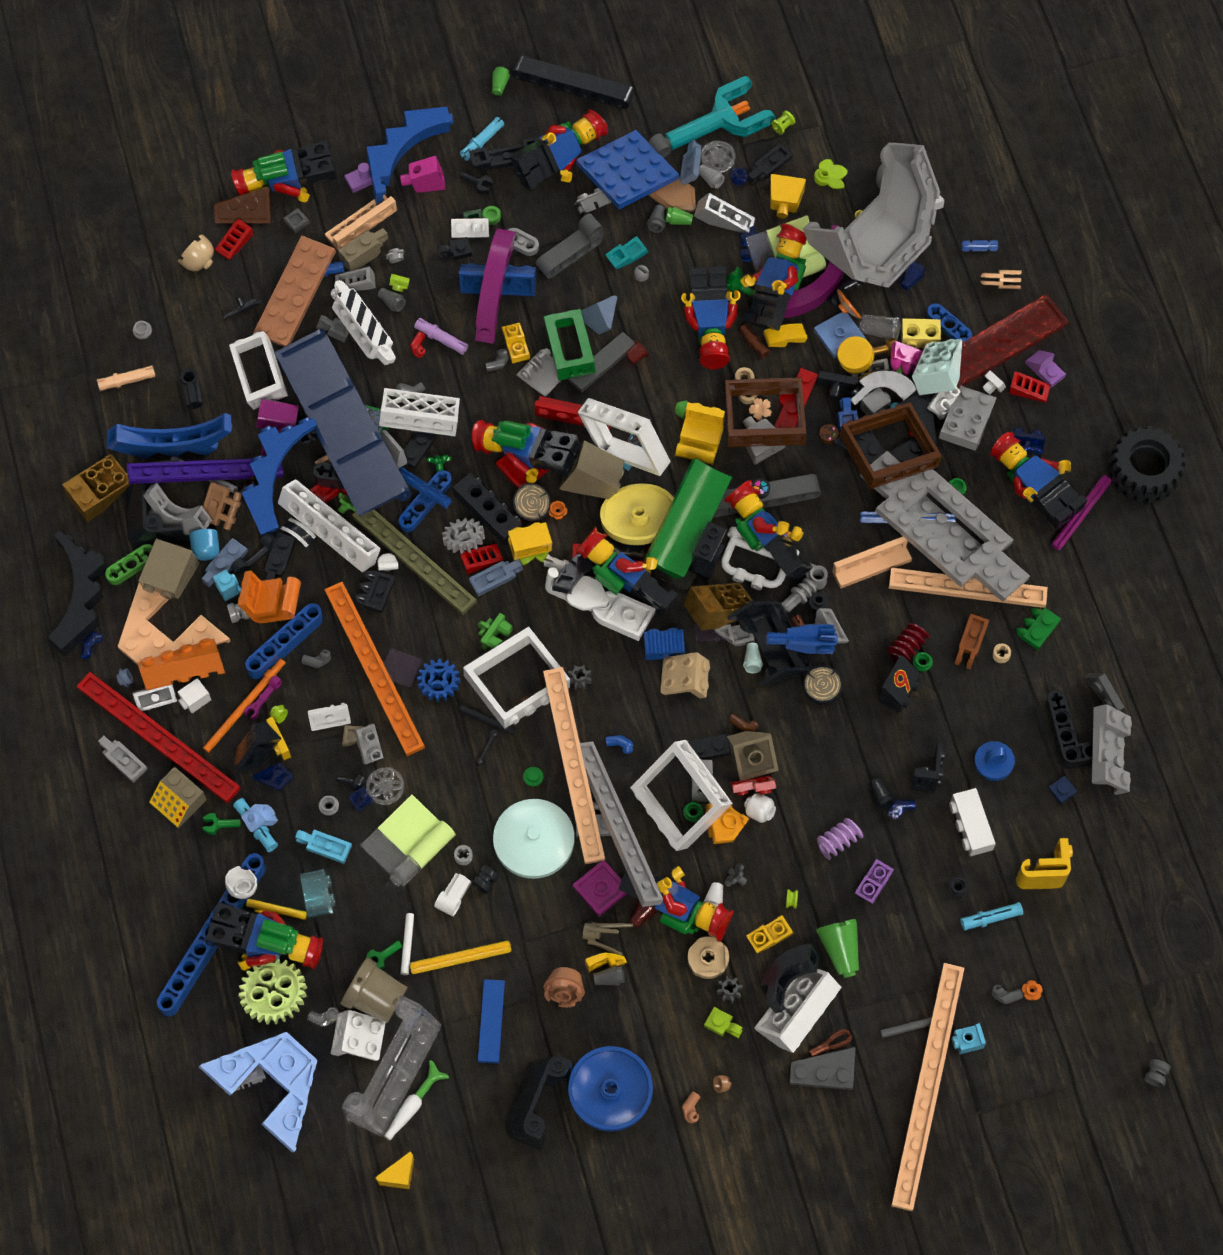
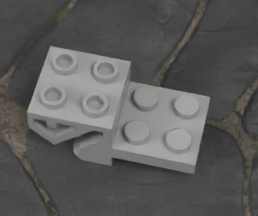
[939,385,996,451]

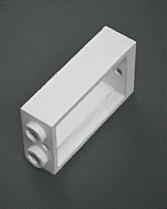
[229,331,288,410]

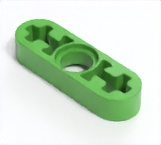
[105,544,153,585]

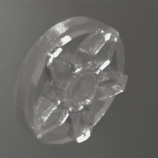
[701,141,735,172]
[366,767,404,805]

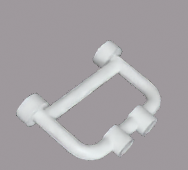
[721,527,799,590]

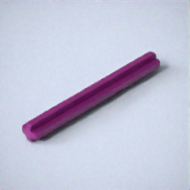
[1052,475,1111,551]

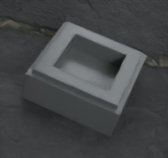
[283,208,309,233]

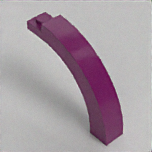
[784,225,844,318]
[475,229,515,344]

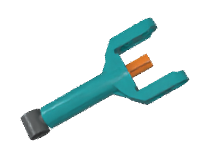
[649,76,776,158]

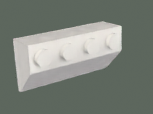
[754,969,841,1053]

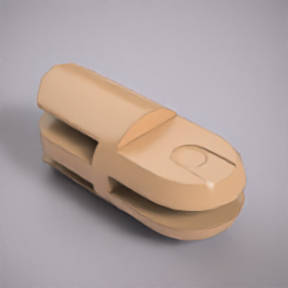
[980,270,1022,289]

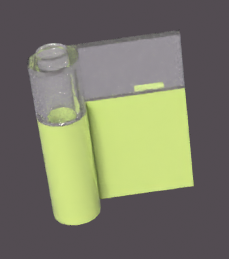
[745,215,826,277]
[360,795,456,886]

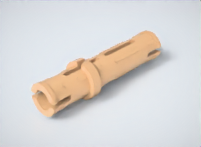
[97,365,155,391]

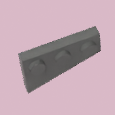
[789,1047,855,1090]

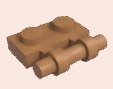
[203,482,242,530]

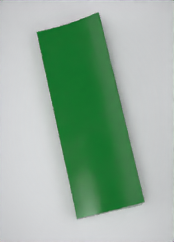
[644,459,732,579]

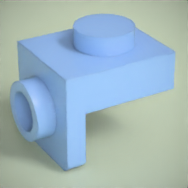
[242,804,278,832]

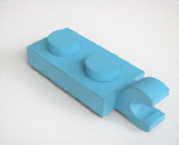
[295,830,352,864]

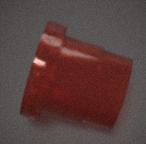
[626,341,649,365]

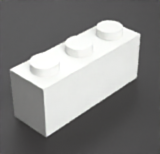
[949,788,995,856]

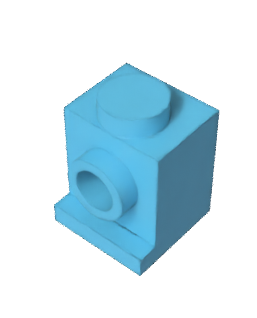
[213,570,241,601]
[952,1023,986,1054]

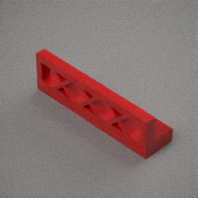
[534,396,610,430]

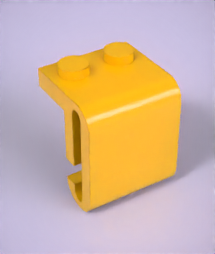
[675,402,725,465]
[1016,838,1073,889]

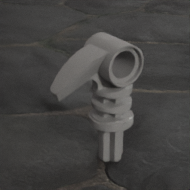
[782,563,828,612]

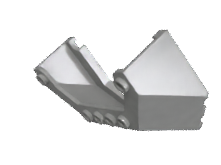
[803,142,940,288]

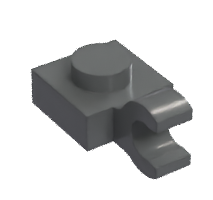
[316,315,349,342]

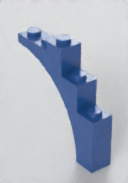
[107,413,232,459]
[242,417,318,537]

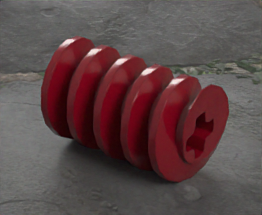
[887,623,929,663]

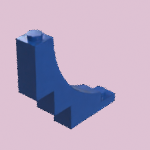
[367,107,453,203]

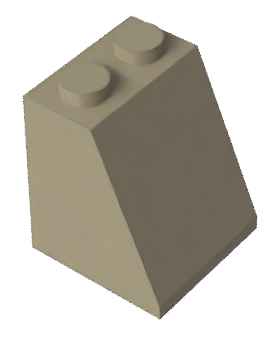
[559,440,625,499]
[138,539,199,599]

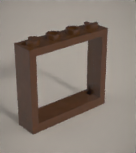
[725,377,806,447]
[839,403,942,489]

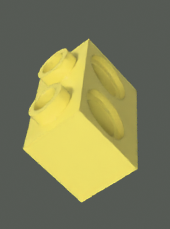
[901,319,941,348]

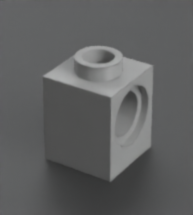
[860,387,891,415]

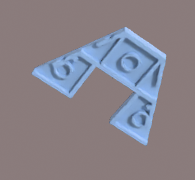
[199,1032,317,1153]

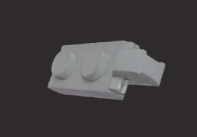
[98,736,148,783]

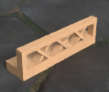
[325,195,397,250]
[832,536,912,589]

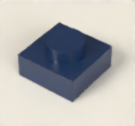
[1048,776,1077,805]

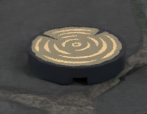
[512,483,551,522]
[803,665,843,704]

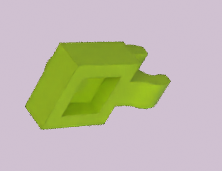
[704,1007,742,1038]

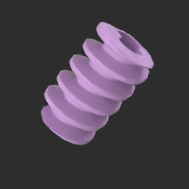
[817,818,863,860]

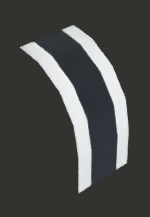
[280,518,316,547]

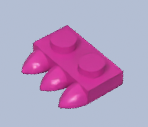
[890,341,923,375]

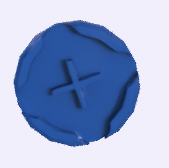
[974,741,1015,781]

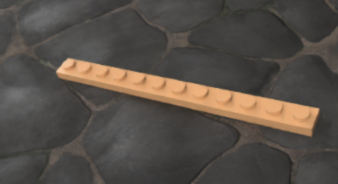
[891,963,964,1211]

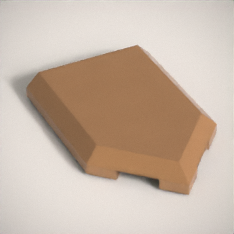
[649,176,696,212]

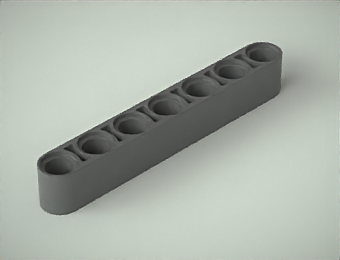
[713,474,821,518]

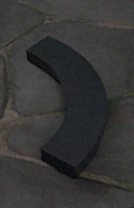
[552,542,648,594]

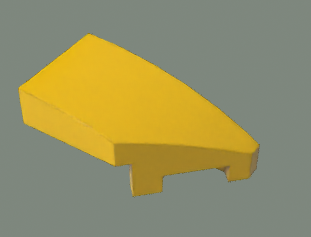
[585,953,627,972]

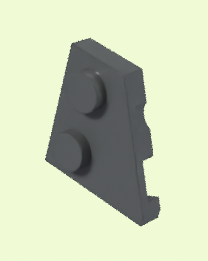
[1083,673,1124,711]

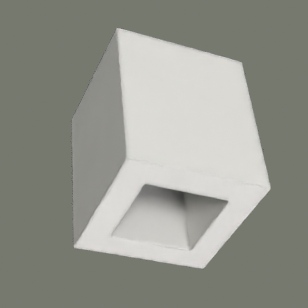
[178,678,211,713]

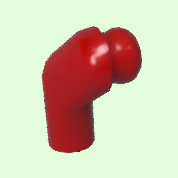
[410,331,426,358]

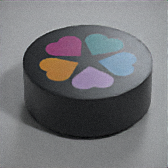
[752,479,770,499]

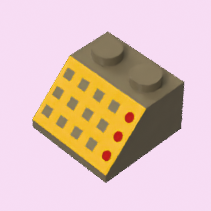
[149,767,207,829]

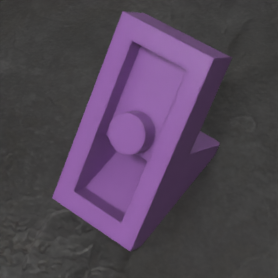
[1025,350,1066,388]

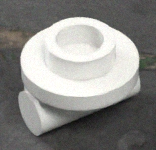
[377,554,398,571]

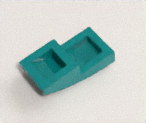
[605,236,648,269]

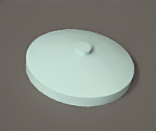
[493,799,575,879]

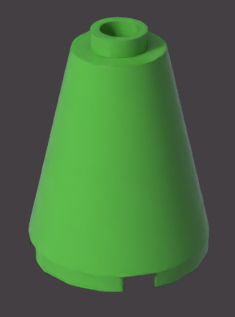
[816,919,859,978]

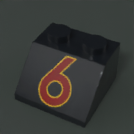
[879,655,921,713]

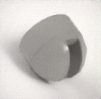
[634,265,649,282]

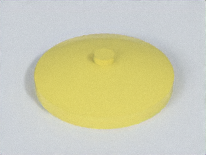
[600,484,674,545]

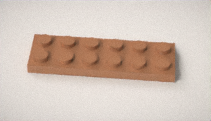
[253,236,336,347]

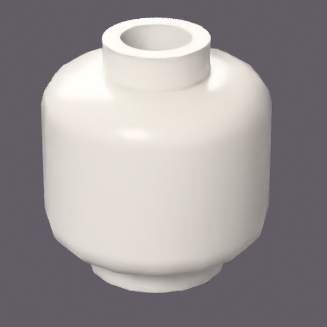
[744,793,776,823]

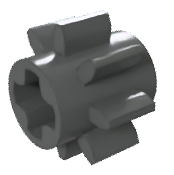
[568,665,591,690]
[717,976,743,1003]

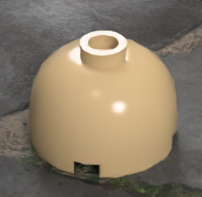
[178,234,214,272]

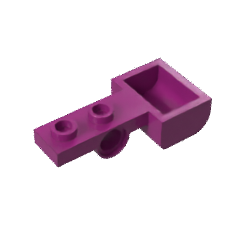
[256,399,299,457]

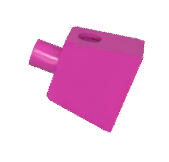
[400,156,446,193]

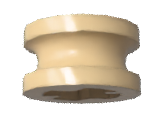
[992,643,1011,663]

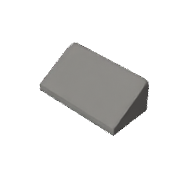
[381,429,407,468]
[133,684,177,711]

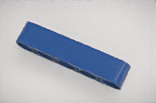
[245,603,323,679]

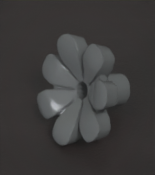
[724,863,747,887]

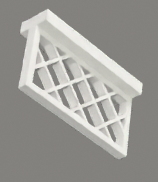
[379,388,460,436]

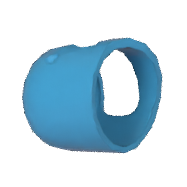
[189,529,219,561]

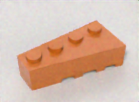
[138,638,225,690]

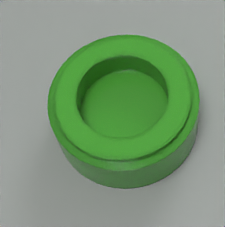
[482,206,501,225]

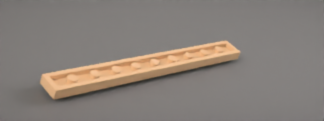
[543,667,605,864]

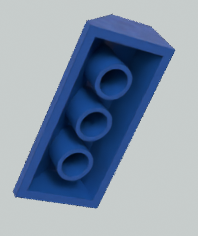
[459,263,537,296]

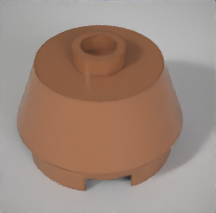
[544,967,585,1008]

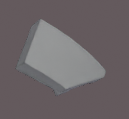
[715,624,755,646]

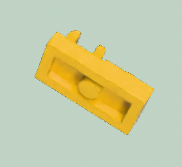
[266,717,291,760]

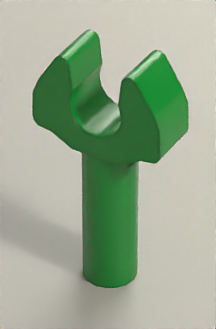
[203,813,241,835]
[365,941,402,970]

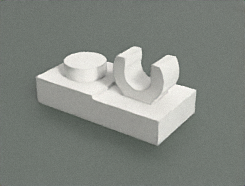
[451,218,489,238]
[308,703,351,731]

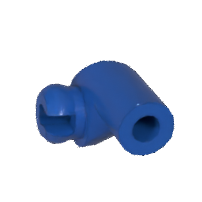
[606,735,634,754]

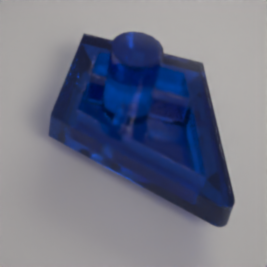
[253,763,294,791]

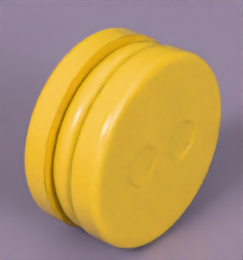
[837,336,874,374]

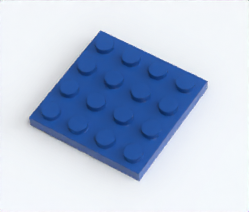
[576,130,679,209]

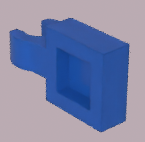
[837,398,858,432]

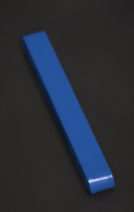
[157,853,266,1016]

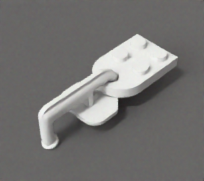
[545,567,656,641]

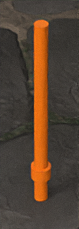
[203,659,286,753]

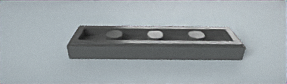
[568,332,636,393]

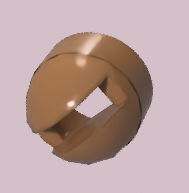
[713,1075,731,1093]

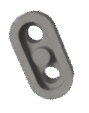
[508,228,539,256]

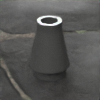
[647,205,665,233]
[378,288,406,312]
[593,965,625,986]

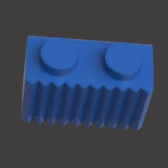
[644,628,685,660]

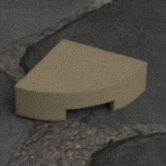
[342,725,363,746]

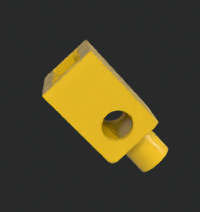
[770,174,806,219]

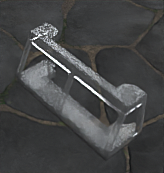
[341,995,441,1137]

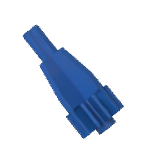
[766,624,838,654]

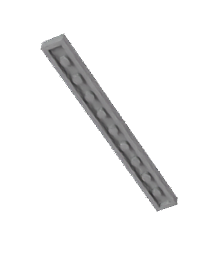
[580,742,663,907]

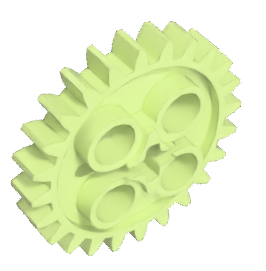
[239,959,307,1025]

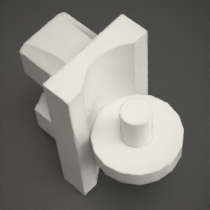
[927,387,960,420]

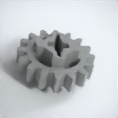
[442,518,485,554]

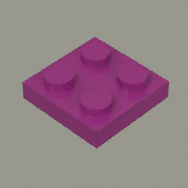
[572,860,627,917]

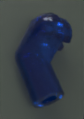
[81,631,103,659]
[888,800,916,819]

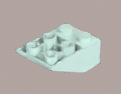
[912,339,962,395]

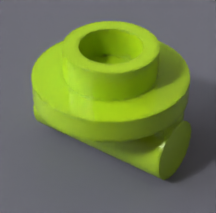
[389,274,410,292]

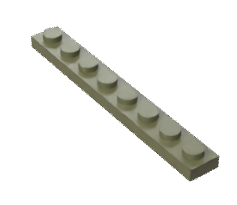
[352,510,476,615]

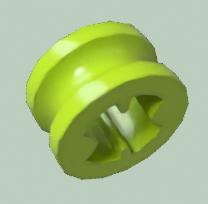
[786,889,798,909]

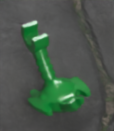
[726,267,756,297]

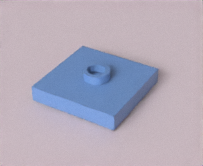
[813,312,866,359]

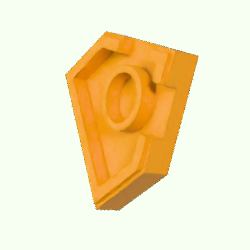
[705,803,749,844]

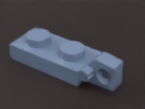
[680,140,701,185]
[202,538,248,587]
[469,559,523,597]

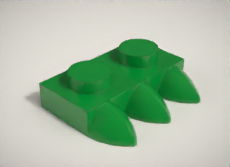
[1016,608,1061,650]

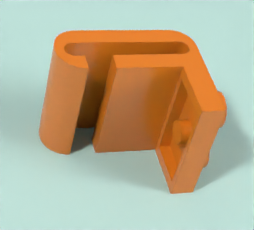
[238,571,301,623]

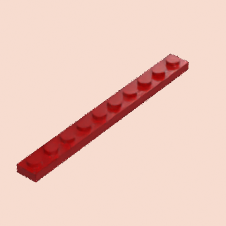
[77,672,241,804]

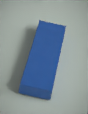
[478,979,505,1064]

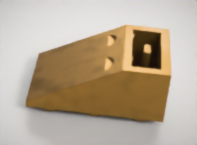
[62,454,131,522]
[684,583,753,630]

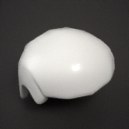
[225,866,257,899]

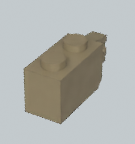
[338,228,388,271]

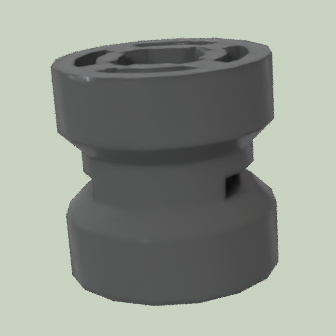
[1144,1059,1171,1087]

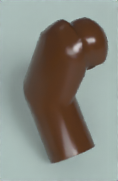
[729,714,759,732]

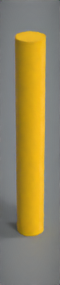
[246,899,307,920]

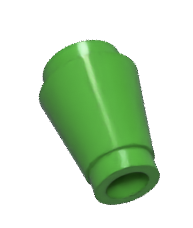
[492,67,510,96]
[665,206,693,225]

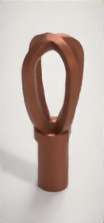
[809,1029,852,1057]

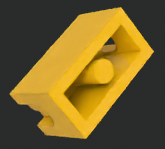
[508,522,552,560]

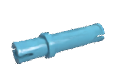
[460,117,504,161]
[233,798,278,852]
[960,902,1023,931]

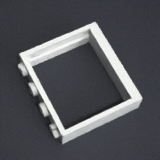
[578,398,671,476]
[463,627,570,729]
[630,740,733,851]

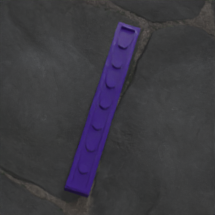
[126,459,283,484]

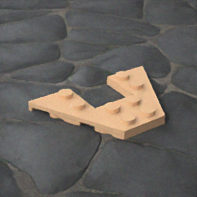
[118,583,230,666]

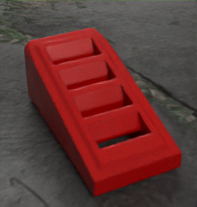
[215,219,253,261]
[1009,372,1050,403]
[460,544,503,575]

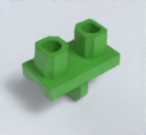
[478,613,513,651]

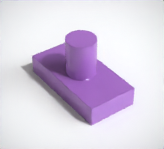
[344,163,372,193]

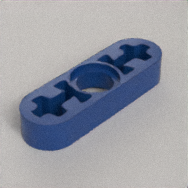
[927,304,972,346]

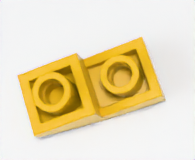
[502,322,530,364]
[763,324,807,347]
[746,915,794,954]

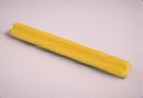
[410,941,511,974]

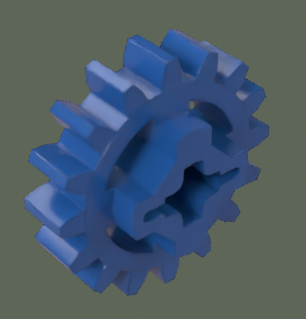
[417,658,461,702]

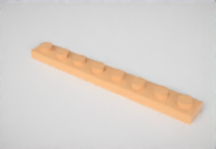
[889,568,1048,608]

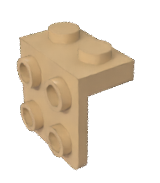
[661,652,710,698]

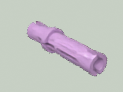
[414,318,468,355]

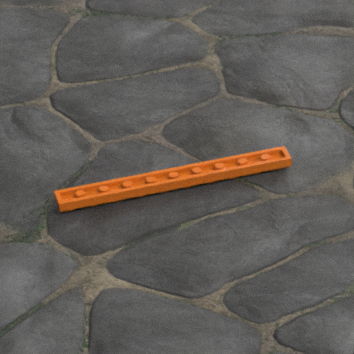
[325,582,425,756]

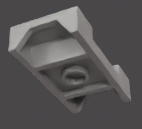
[1092,704,1132,795]

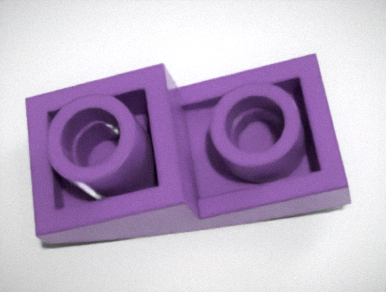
[855,859,894,904]

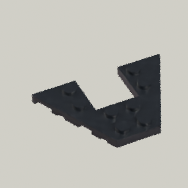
[833,393,939,475]

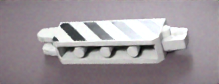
[331,280,396,365]

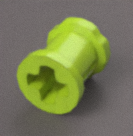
[771,110,795,135]

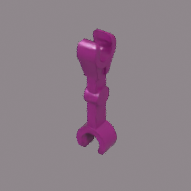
[244,676,282,720]

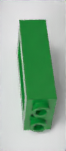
[544,309,595,381]

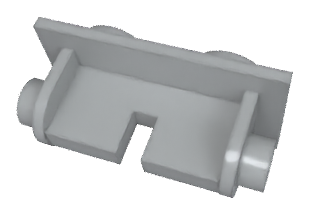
[574,188,611,214]

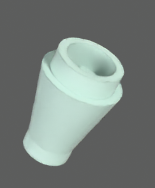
[743,643,763,673]

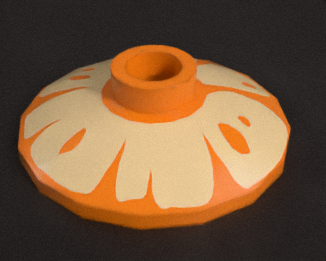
[837,289,862,319]

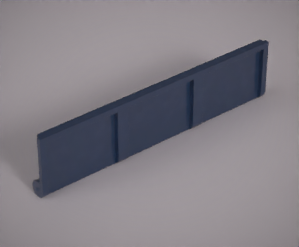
[275,329,412,517]

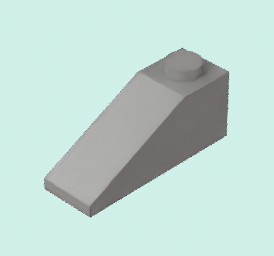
[694,193,755,235]

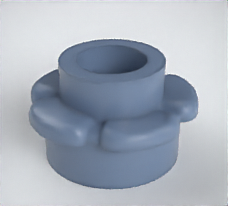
[116,668,134,687]

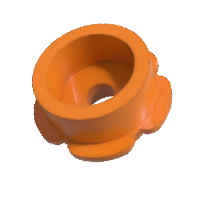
[548,501,567,520]
[1022,980,1042,1001]

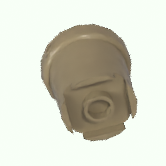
[340,957,408,1023]

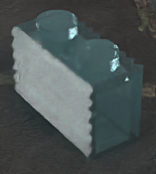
[300,869,336,918]

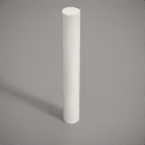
[401,913,414,975]

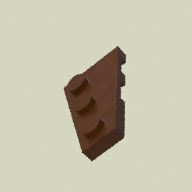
[214,186,271,223]

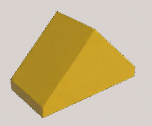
[375,1152,414,1189]

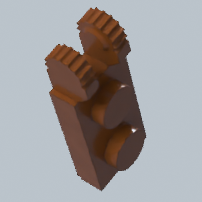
[955,614,989,670]

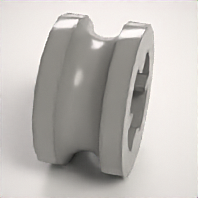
[454,845,473,866]

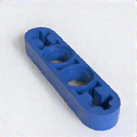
[399,470,452,532]

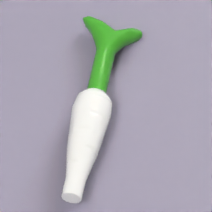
[384,1060,449,1140]

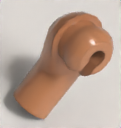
[682,1091,700,1123]

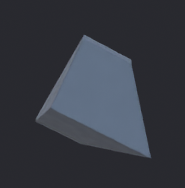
[581,295,617,334]

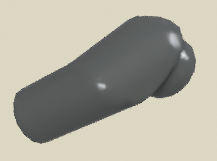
[992,985,1023,1004]

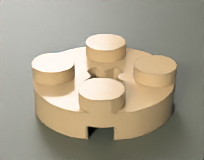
[688,937,729,979]

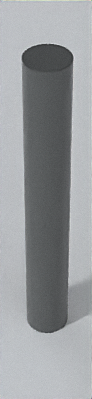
[880,1017,932,1038]

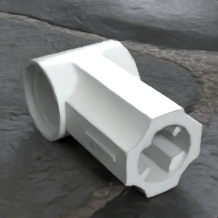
[434,873,471,917]

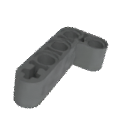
[535,213,603,279]

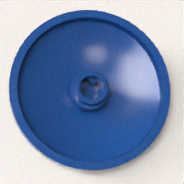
[568,1046,653,1132]

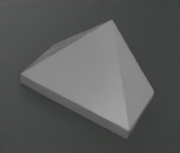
[815,608,849,643]

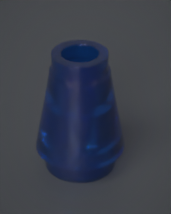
[900,262,926,290]

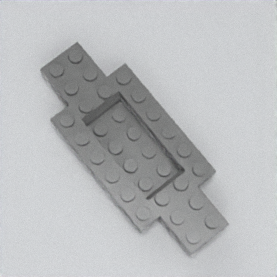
[860,451,1030,602]

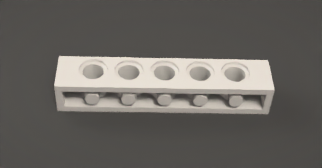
[278,479,380,572]

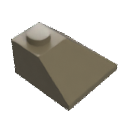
[727,731,779,781]

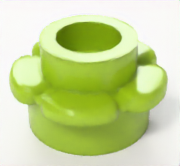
[270,705,288,724]

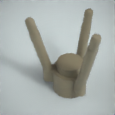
[583,922,634,956]

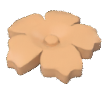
[749,398,772,421]

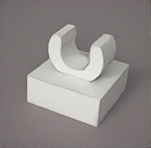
[983,371,1006,395]

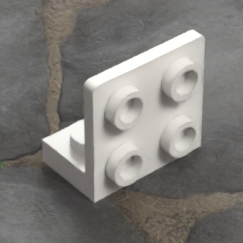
[331,1010,385,1061]

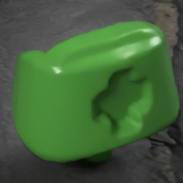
[675,400,688,420]

